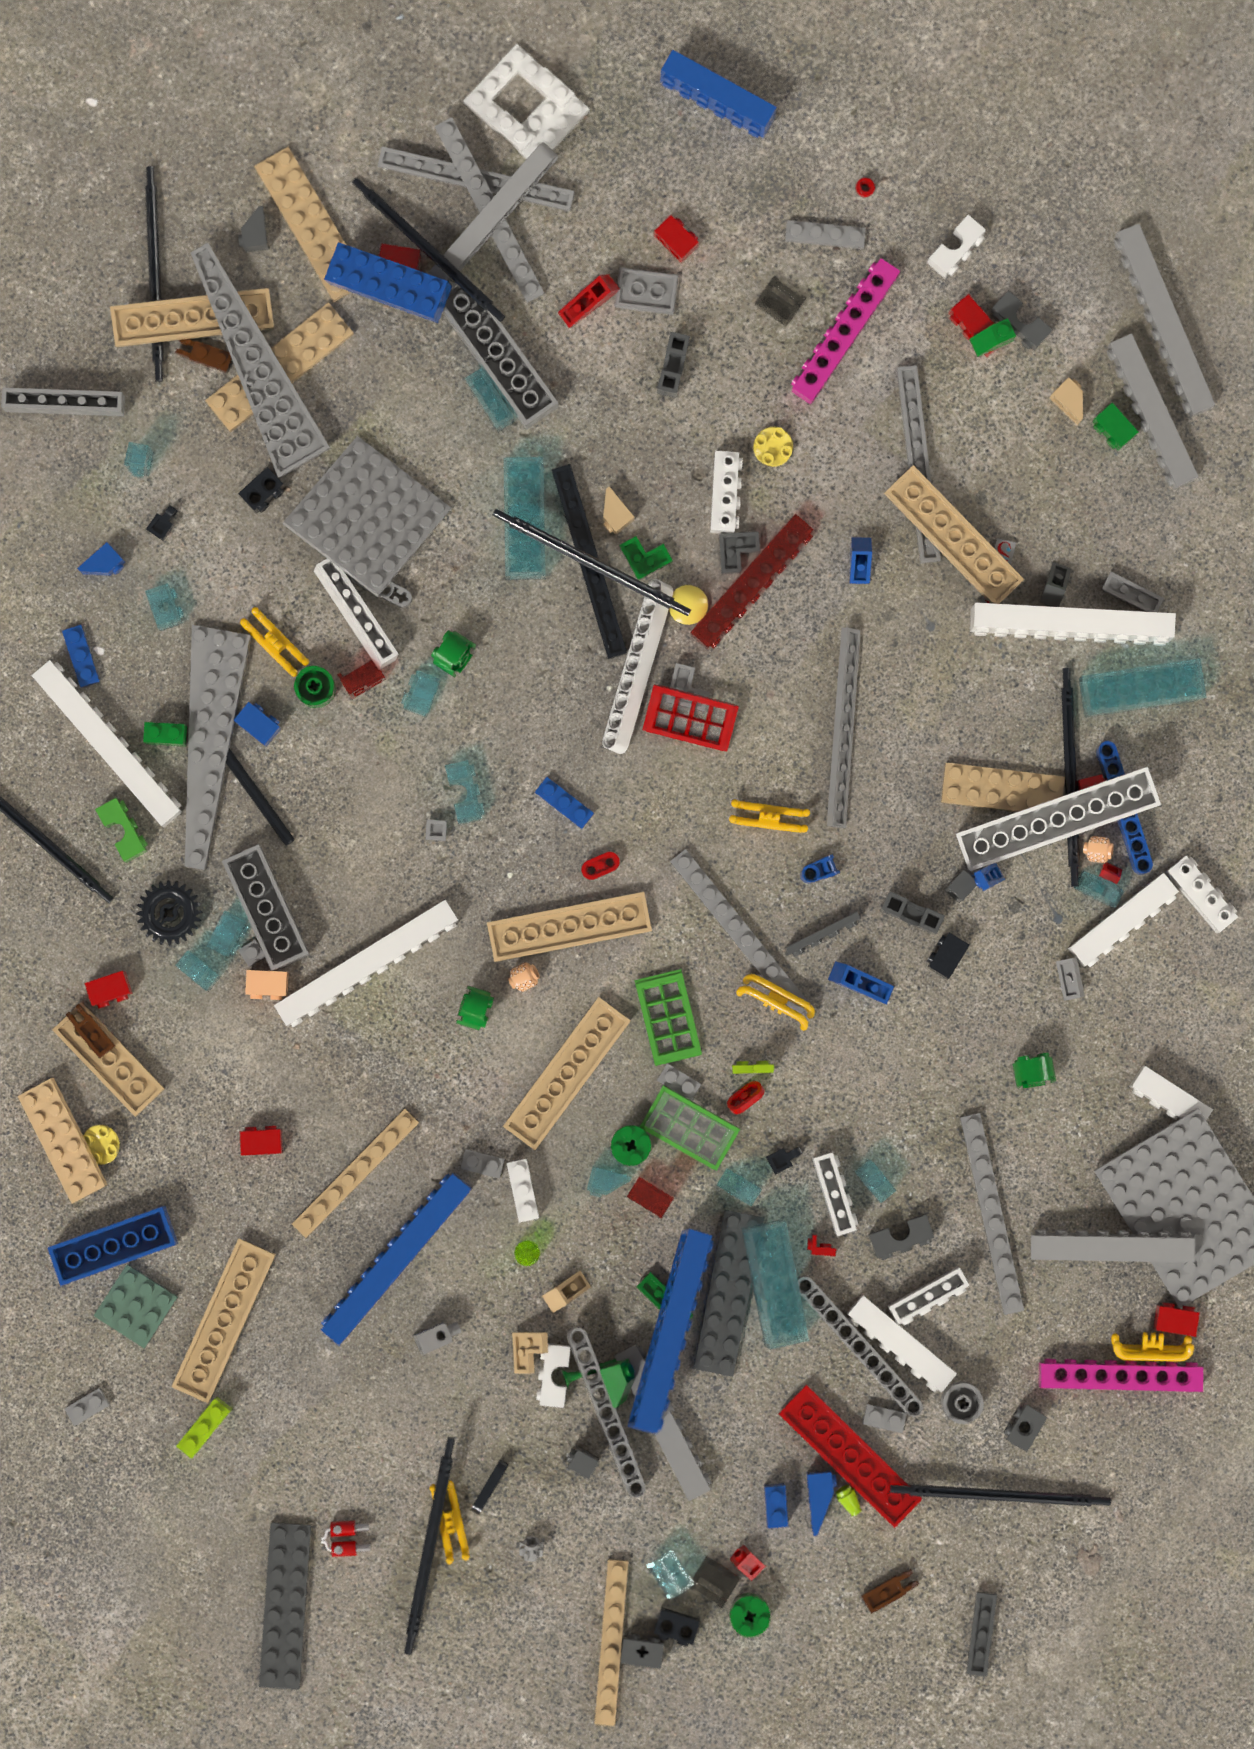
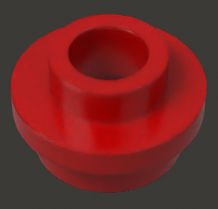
[855,177,875,198]

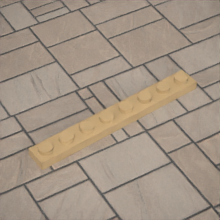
[292,1109,419,1238]
[595,1559,628,1726]

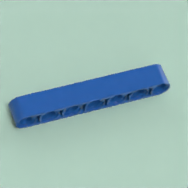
[1096,741,1153,875]

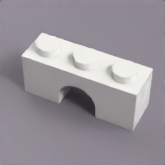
[927,215,986,278]
[507,1159,539,1223]
[536,1343,570,1408]

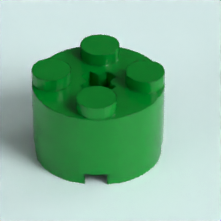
[431,630,476,677]
[294,666,336,708]
[456,985,494,1031]
[1012,1053,1056,1088]
[611,1125,651,1166]
[729,1593,771,1637]

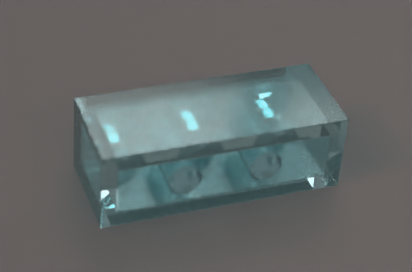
[465,368,514,432]

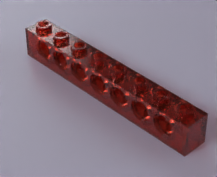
[690,514,814,650]

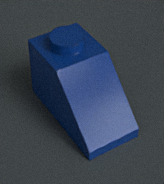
[850,537,872,584]
[77,542,126,576]

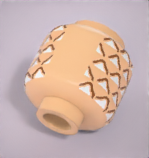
[1083,836,1114,863]
[508,962,540,992]

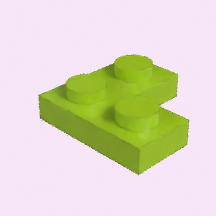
[732,1061,774,1074]

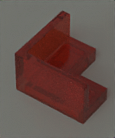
[337,660,386,700]
[627,1176,674,1219]

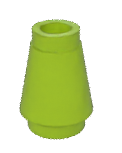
[836,1484,862,1516]

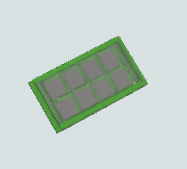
[634,969,702,1066]
[640,1085,740,1171]

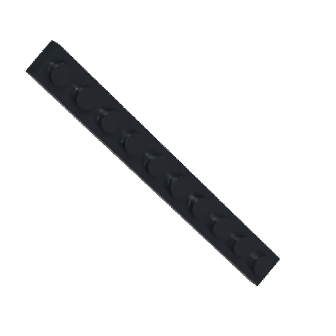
[551,464,627,660]

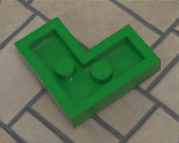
[619,536,673,580]

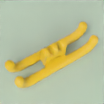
[240,607,310,677]
[729,799,810,833]
[736,974,815,1031]
[1111,1332,1194,1362]
[429,1480,470,1564]

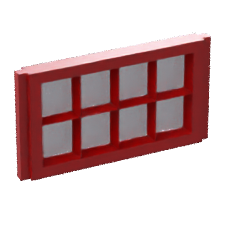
[642,684,739,752]

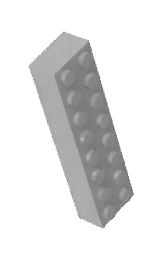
[442,275,559,430]

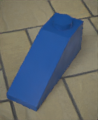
[828,961,894,1005]
[806,1470,837,1536]

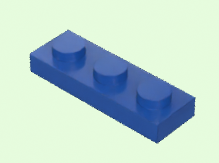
[62,625,100,688]
[535,777,594,829]
[974,863,1005,891]

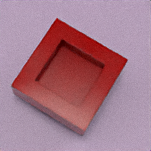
[1099,862,1122,884]

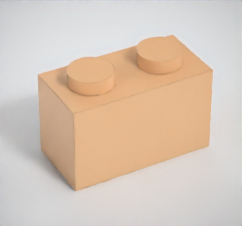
[245,970,289,1000]

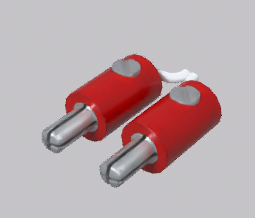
[321,1520,371,1557]

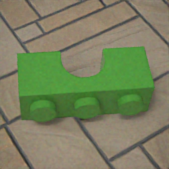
[95,798,148,863]

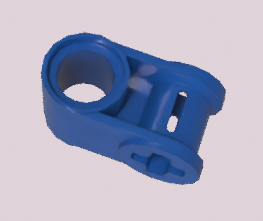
[800,854,840,884]

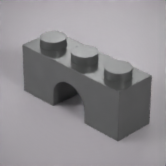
[991,290,1052,351]
[657,332,690,398]
[880,891,945,935]
[868,1214,935,1260]

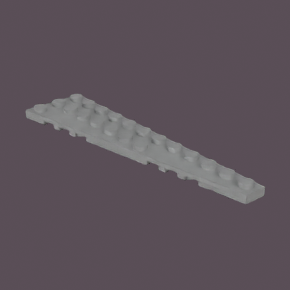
[191,243,330,478]
[185,625,251,870]

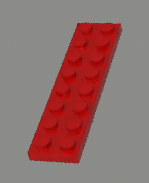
[778,1385,923,1528]

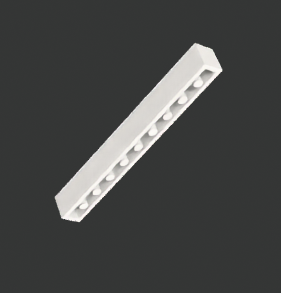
[31,660,182,827]
[274,900,459,1027]

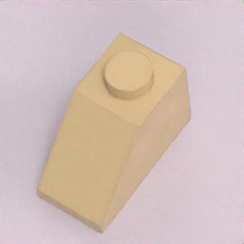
[1050,377,1083,426]
[603,487,634,535]
[542,1271,591,1313]

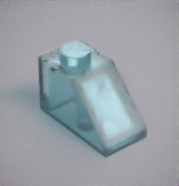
[1074,871,1124,908]
[587,1166,632,1198]
[717,1168,762,1207]

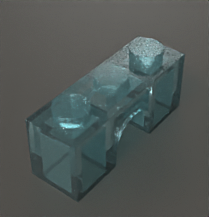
[445,760,485,825]

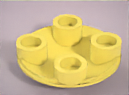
[753,427,793,467]
[669,585,708,625]
[83,1125,120,1165]

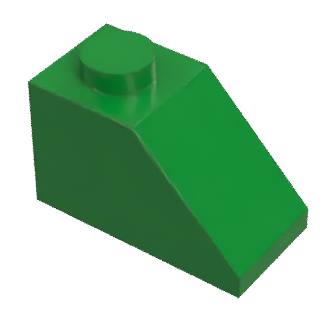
[969,318,1016,358]
[599,1359,635,1408]

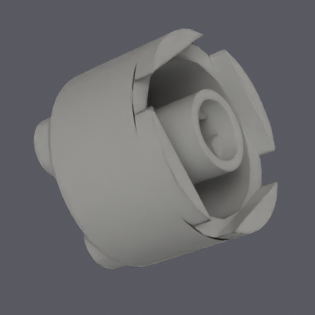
[941,1381,984,1424]

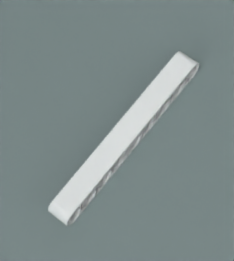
[602,579,673,754]

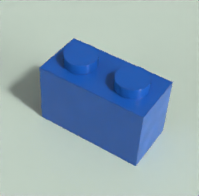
[234,702,281,747]
[764,1483,788,1528]

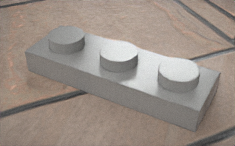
[1101,572,1164,612]

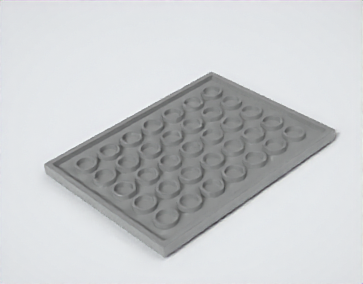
[1094,1108,1254,1308]

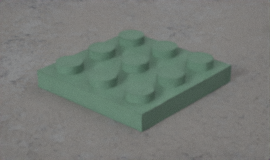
[94,1264,178,1349]

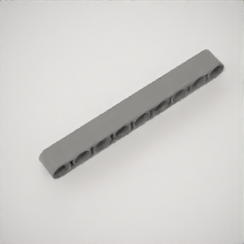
[428,142,559,283]
[795,1276,923,1417]
[567,1326,646,1498]

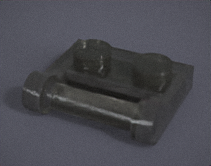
[754,276,807,327]
[687,1555,741,1609]

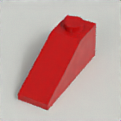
[557,274,620,328]

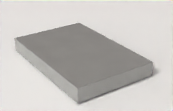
[615,268,678,315]

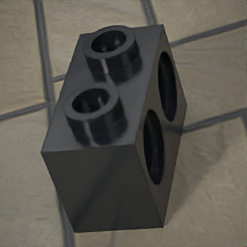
[238,467,285,514]
[654,1607,700,1647]

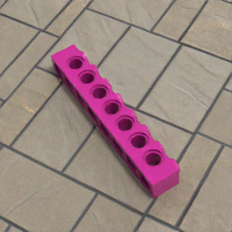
[791,258,900,405]
[1038,1358,1203,1392]

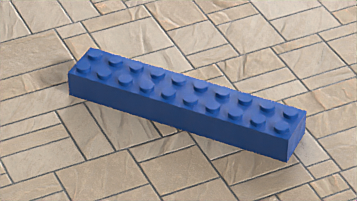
[321,1173,473,1345]
[627,1229,713,1434]

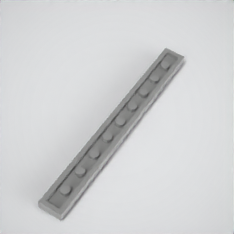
[434,117,544,304]
[378,147,575,212]
[896,365,941,564]
[827,627,861,828]
[670,849,808,1013]
[960,1113,1024,1315]

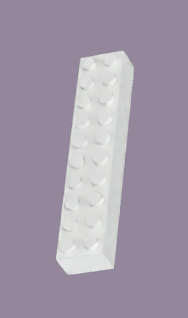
[970,603,1176,646]
[956,767,1161,871]

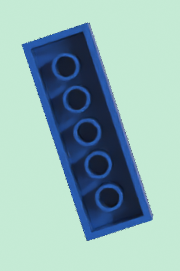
[660,50,777,138]
[324,242,452,323]
[47,1206,179,1286]

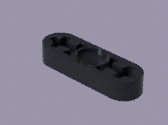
[470,1459,509,1515]

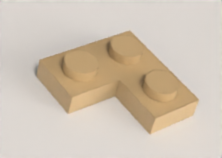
[512,1332,548,1374]

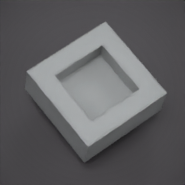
[426,820,447,841]
[238,940,265,967]

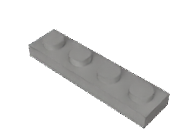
[785,220,866,249]

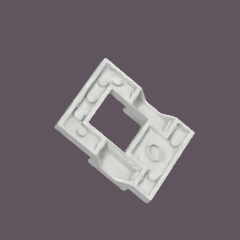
[464,44,589,159]

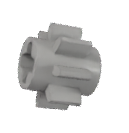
[519,1536,544,1562]

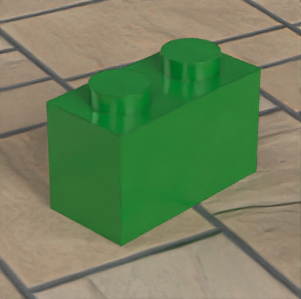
[1092,403,1139,451]
[143,722,187,747]

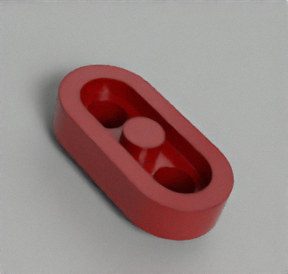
[581,852,620,880]
[727,1081,765,1114]

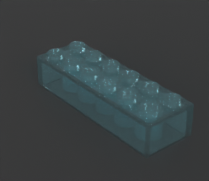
[503,457,546,580]
[1078,658,1207,718]
[742,1220,809,1350]

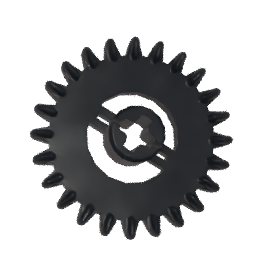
[136,880,203,946]

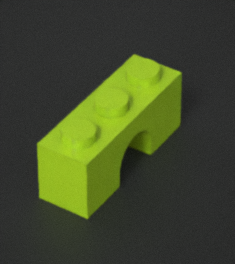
[176,1396,233,1459]

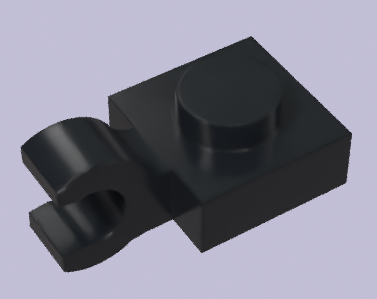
[146,505,178,541]
[766,1146,803,1175]

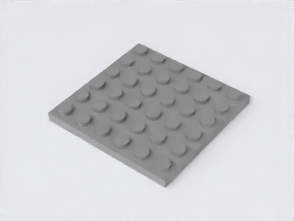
[283,436,451,597]

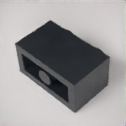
[926,932,970,980]

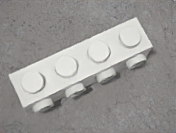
[710,451,743,534]
[1165,856,1238,933]
[1129,1066,1213,1120]
[812,1152,858,1236]
[887,1267,970,1326]

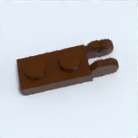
[175,339,232,373]
[66,1004,116,1059]
[861,1569,919,1614]

